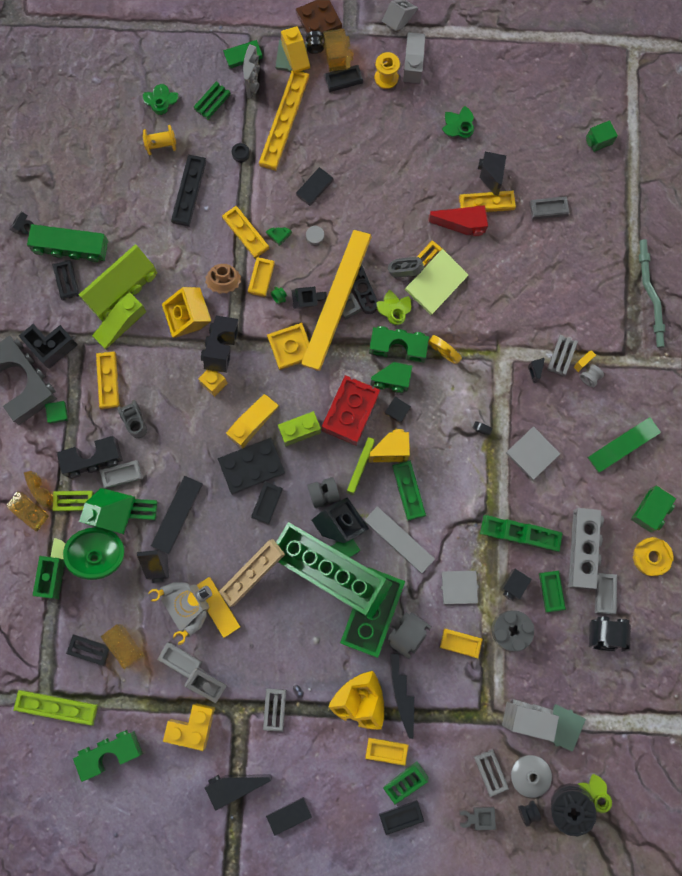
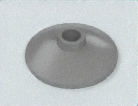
[511,755,552,798]

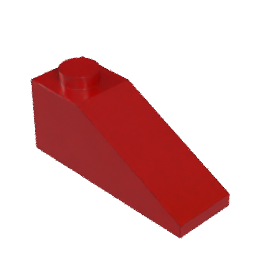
[428,205,488,236]

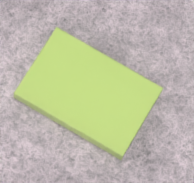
[405,249,468,315]

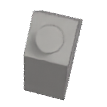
[382,0,418,31]

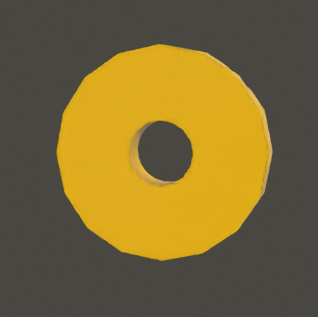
[428,335,462,364]
[633,537,674,577]

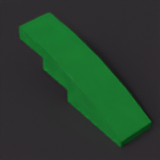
[480,515,563,552]

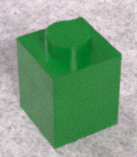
[586,120,618,152]

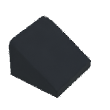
[528,358,545,383]

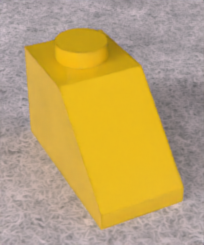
[281,26,310,73]

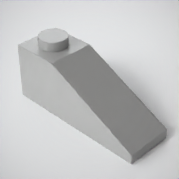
[403,32,425,83]

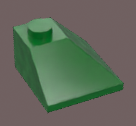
[79,488,135,534]

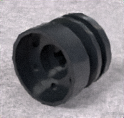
[551,783,596,837]

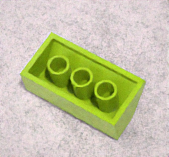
[78,244,157,322]

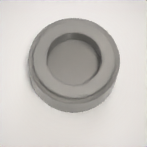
[306,226,324,245]

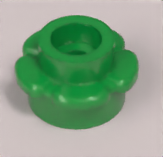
[270,287,287,304]

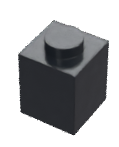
[500,569,532,601]

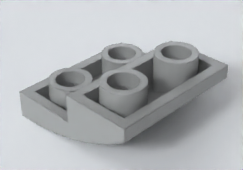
[243,44,260,99]

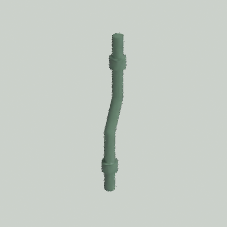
[639,239,665,348]

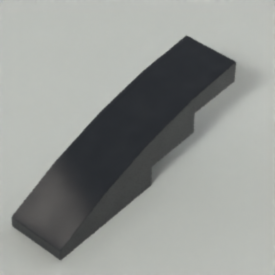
[390,654,415,739]

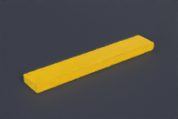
[259,71,309,171]

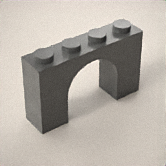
[0,335,57,425]

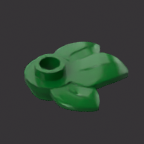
[143,84,178,115]
[442,106,474,138]

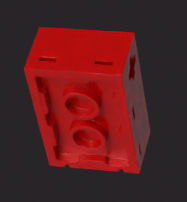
[322,375,380,446]

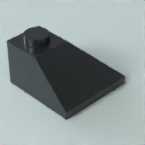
[311,497,369,544]

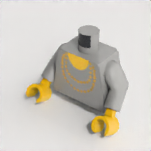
[148,582,212,645]

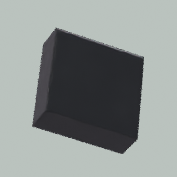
[385,397,411,423]

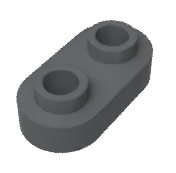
[388,257,424,278]

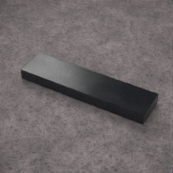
[171,154,207,227]
[151,476,203,554]

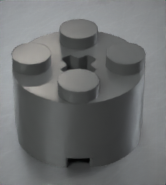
[491,610,534,651]
[388,612,432,660]

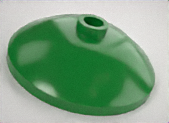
[63,527,124,580]

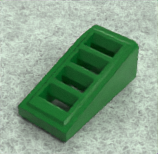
[383,761,429,805]

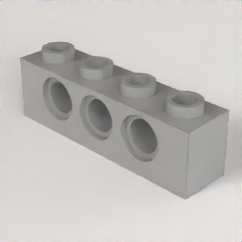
[568,508,604,590]

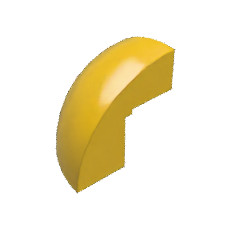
[328,671,384,730]

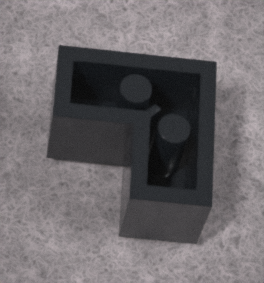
[19,324,78,369]

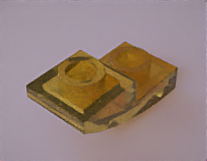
[24,471,53,509]
[6,491,49,531]

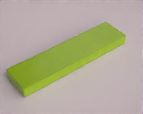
[13,690,98,726]

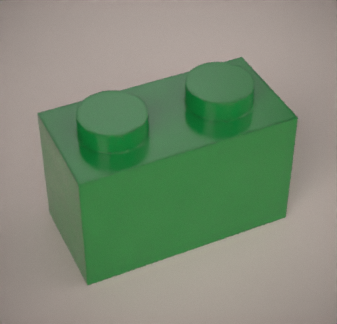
[631,485,676,532]
[32,556,65,599]

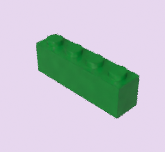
[27,224,108,262]

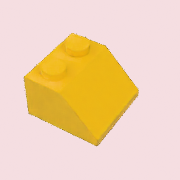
[162,287,211,338]
[369,429,410,463]

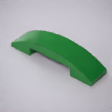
[587,417,661,473]

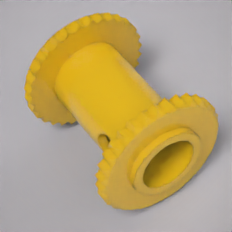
[374,52,400,89]
[143,125,177,156]

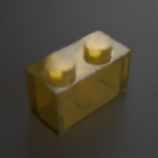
[323,29,353,72]
[100,624,144,669]

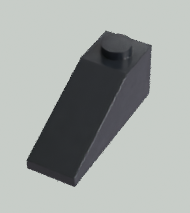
[137,550,169,583]
[205,774,272,811]

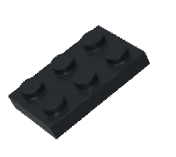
[217,438,285,495]

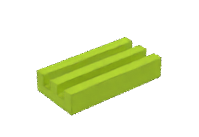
[53,491,94,512]

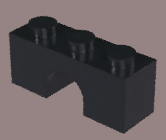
[201,315,238,373]
[56,436,123,479]

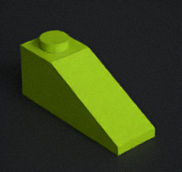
[92,292,147,350]

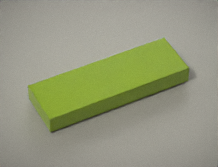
[347,437,375,495]

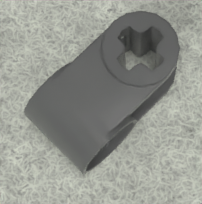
[117,400,147,438]

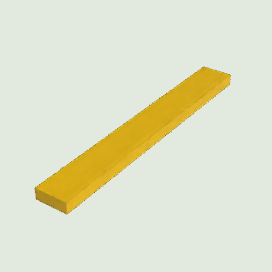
[301,230,372,371]

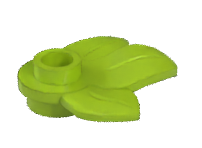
[376,290,411,325]
[577,774,612,813]

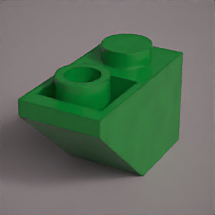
[370,362,412,393]

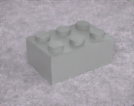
[502,699,559,742]

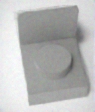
[184,668,227,703]

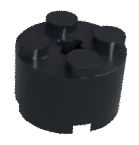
[589,617,631,652]

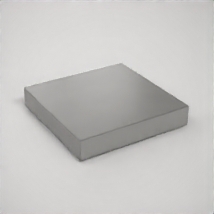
[506,426,560,481]

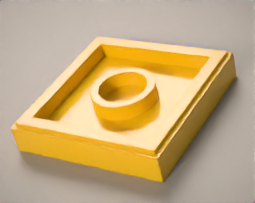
[267,323,309,370]

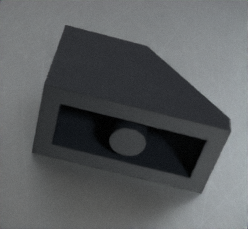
[478,151,507,196]

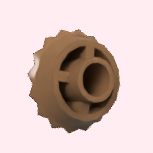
[205,264,241,294]

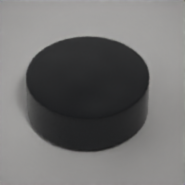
[231,143,250,163]
[472,421,493,436]

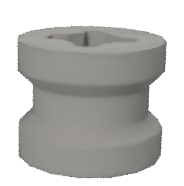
[580,364,604,388]

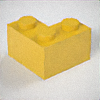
[163,703,215,751]

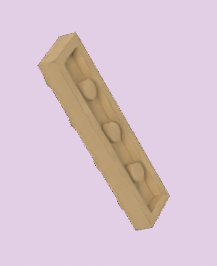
[219,539,285,607]

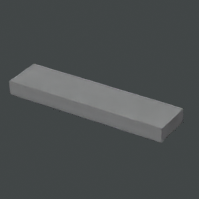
[364,506,435,574]

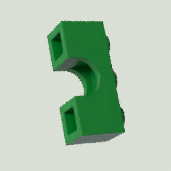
[369,326,429,363]
[73,730,143,782]

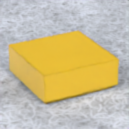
[574,350,596,372]

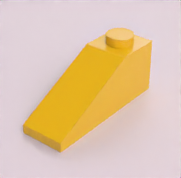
[226,394,279,449]

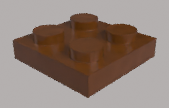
[296,0,342,36]

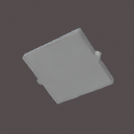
[441,571,479,604]

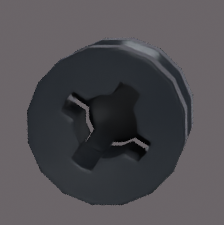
[306,31,324,54]
[518,801,542,827]

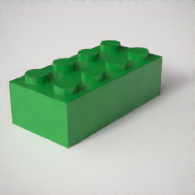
[340,567,405,658]

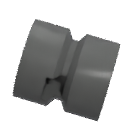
[307,477,340,509]

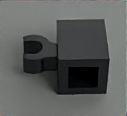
[291,286,327,309]

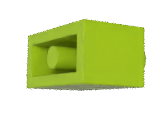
[278,411,321,446]

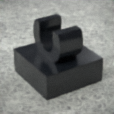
[9,211,33,235]

